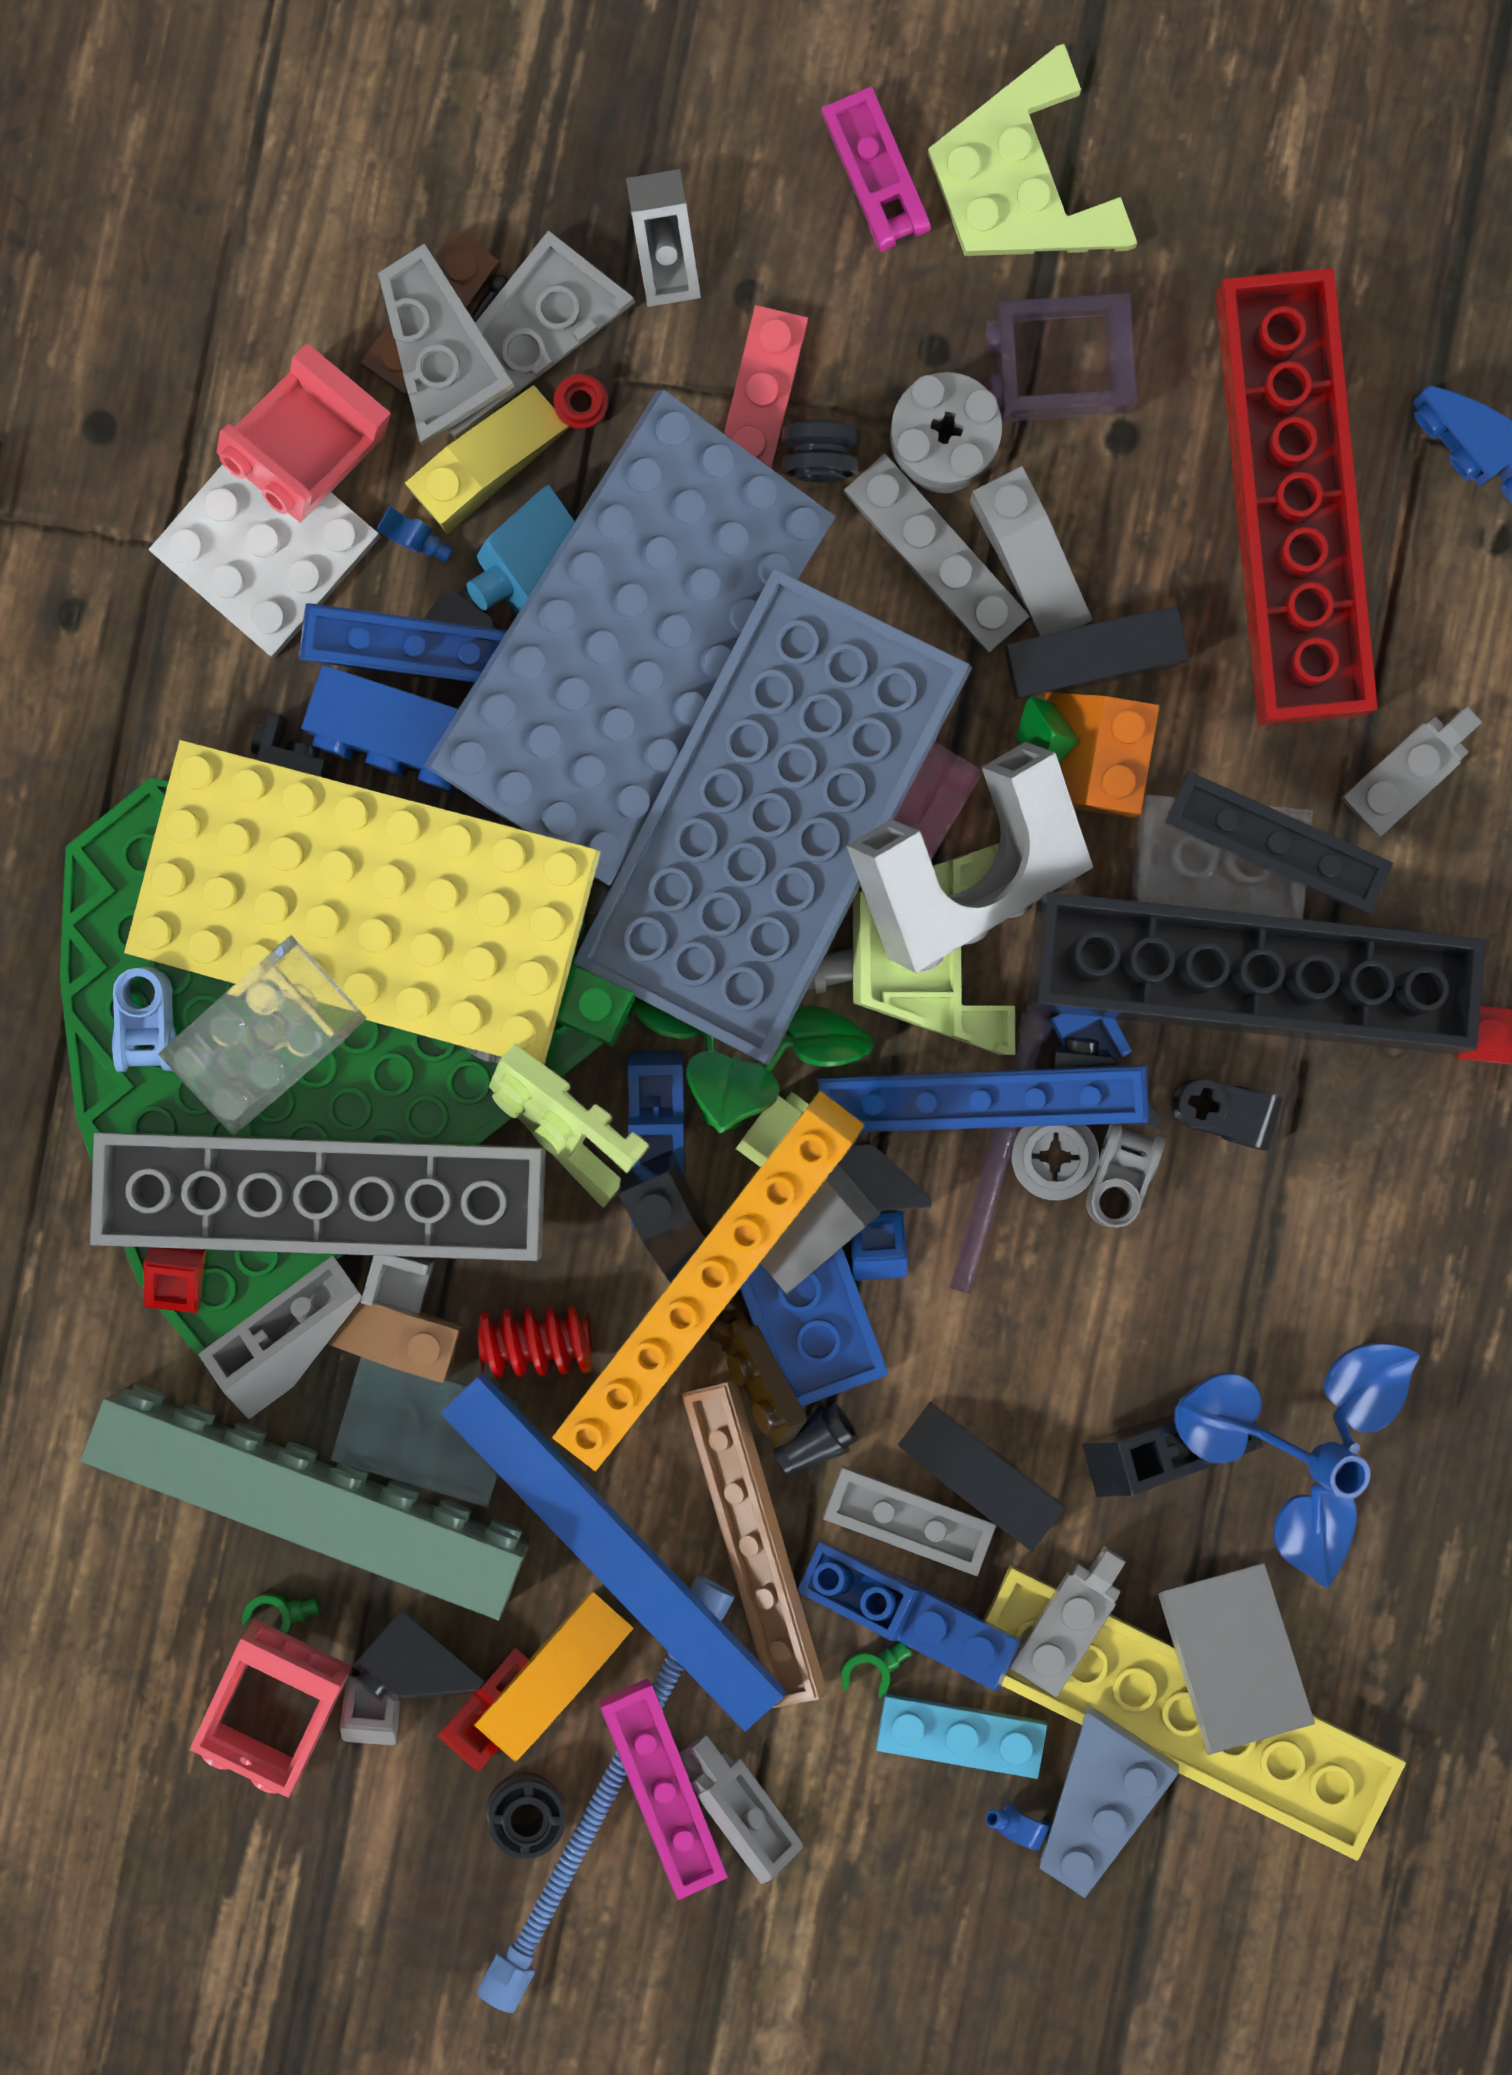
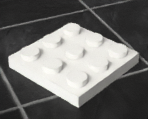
[148,464,381,659]

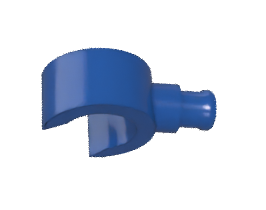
[376,505,453,563]
[985,1802,1051,1851]

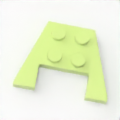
[927,44,1137,256]
[853,843,1015,1055]
[489,1044,649,1208]

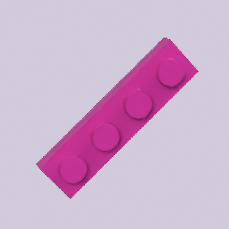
[597,1678,728,1900]

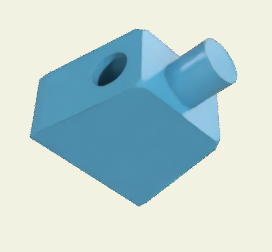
[467,484,575,615]

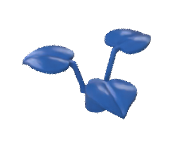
[1175,1342,1420,1588]

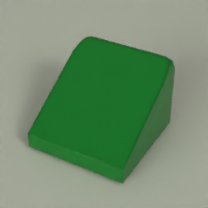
[1015,696,1079,763]

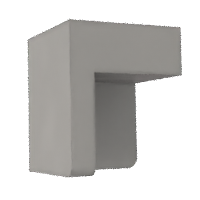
[361,1255,435,1313]

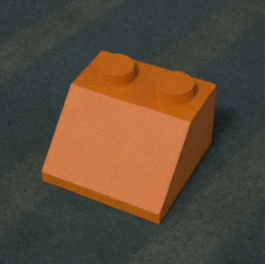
[1044,693,1160,819]

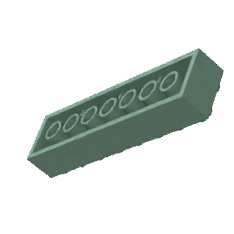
[80,1384,531,1620]

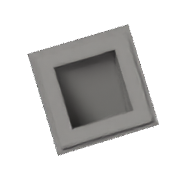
[340,1676,400,1745]

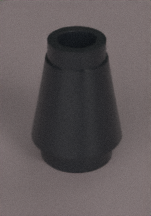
[773,1403,858,1476]

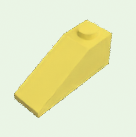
[405,385,570,534]

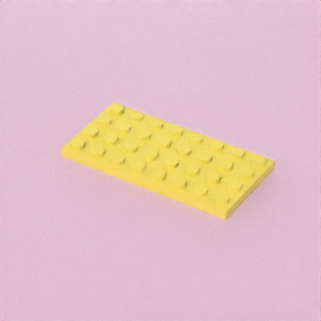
[124,740,601,1065]

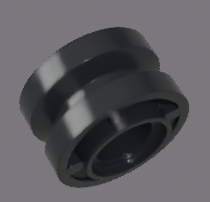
[782,419,859,483]
[486,1772,566,1859]

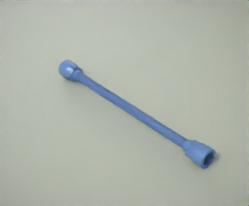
[476,1575,735,2013]

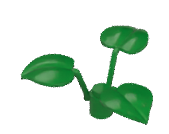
[633,997,875,1133]

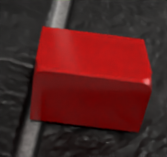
[144,1247,206,1313]

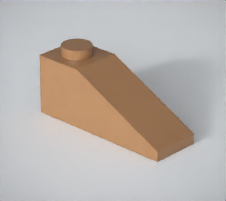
[327,1294,465,1383]

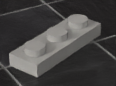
[823,1466,996,1576]

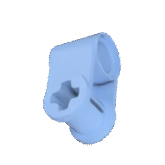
[112,966,177,1072]

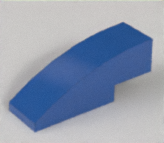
[627,1051,686,1228]

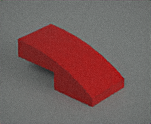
[437,1648,529,1772]

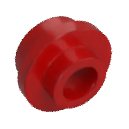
[554,374,608,430]

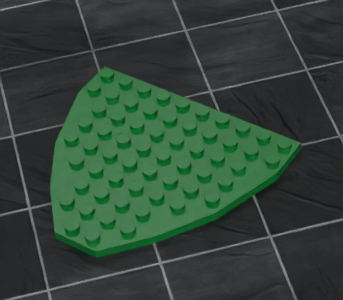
[60,778,631,1366]

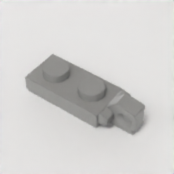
[1341,706,1482,838]
[1010,1546,1125,1697]
[679,1735,803,1884]

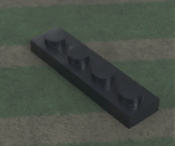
[1163,771,1393,915]

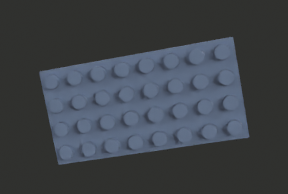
[424,390,836,886]
[573,569,972,1065]

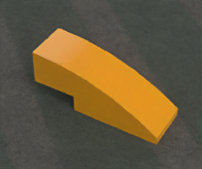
[474,1592,633,1762]

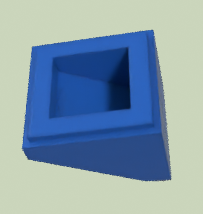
[851,1211,908,1281]

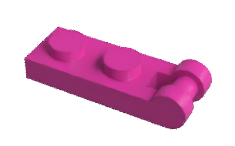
[821,86,931,252]

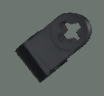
[1171,1079,1283,1151]

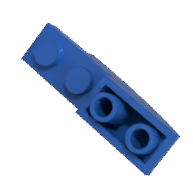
[1412,385,1512,504]
[797,1542,1022,1691]

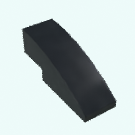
[1004,606,1190,700]
[897,1401,1065,1552]

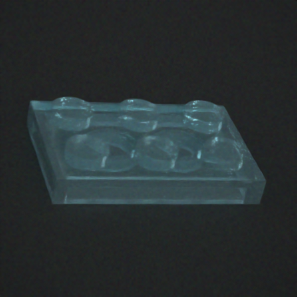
[331,1357,520,1507]

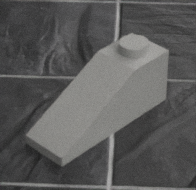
[969,466,1093,637]
[199,1256,362,1419]

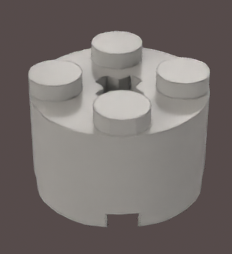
[890,372,1002,494]

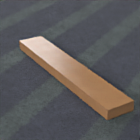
[681,1379,828,1708]

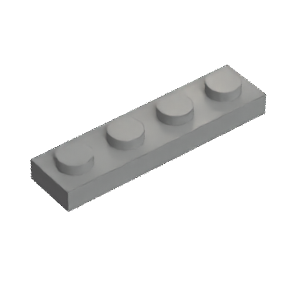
[844,454,1030,655]

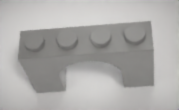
[846,742,1094,973]

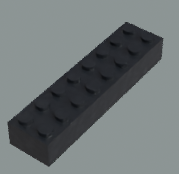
[1027,892,1486,1055]

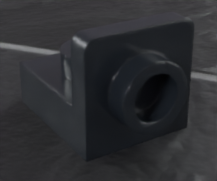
[251,712,332,779]

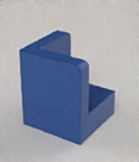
[1049,1013,1131,1059]

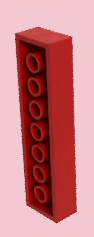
[1215,268,1378,727]

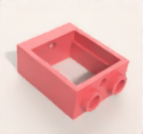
[189,1619,353,1798]

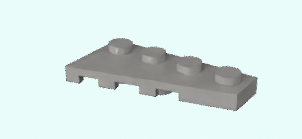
[447,231,635,439]

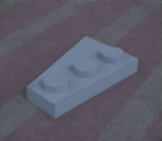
[1040,1704,1179,1898]

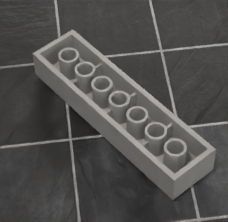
[90,1132,546,1261]

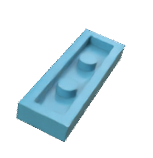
[876,1693,1047,1779]

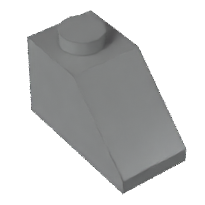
[626,169,701,307]

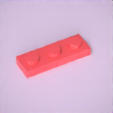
[724,305,808,469]

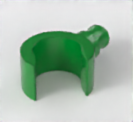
[241,1591,321,1634]
[841,1642,913,1699]

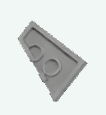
[378,244,515,446]

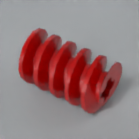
[478,1304,593,1379]

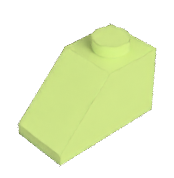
[736,1091,809,1167]

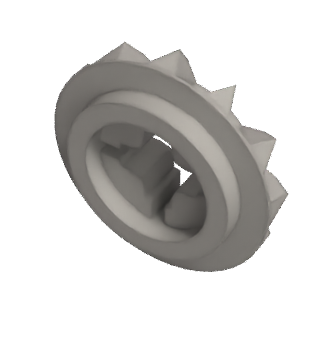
[1011,1125,1099,1200]

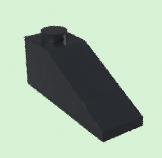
[618,1150,741,1297]
[1082,1414,1263,1497]

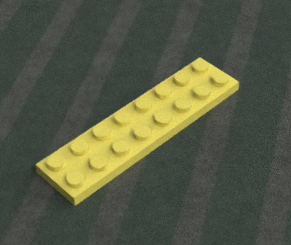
[983,1565,1406,1861]

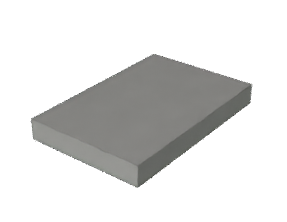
[1158,1563,1315,1755]

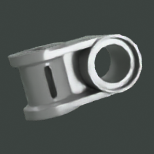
[1086,1124,1166,1228]

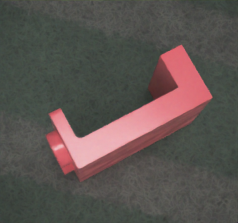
[216,343,391,523]

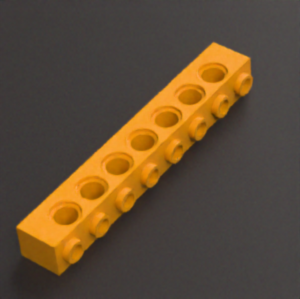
[552,1091,865,1472]

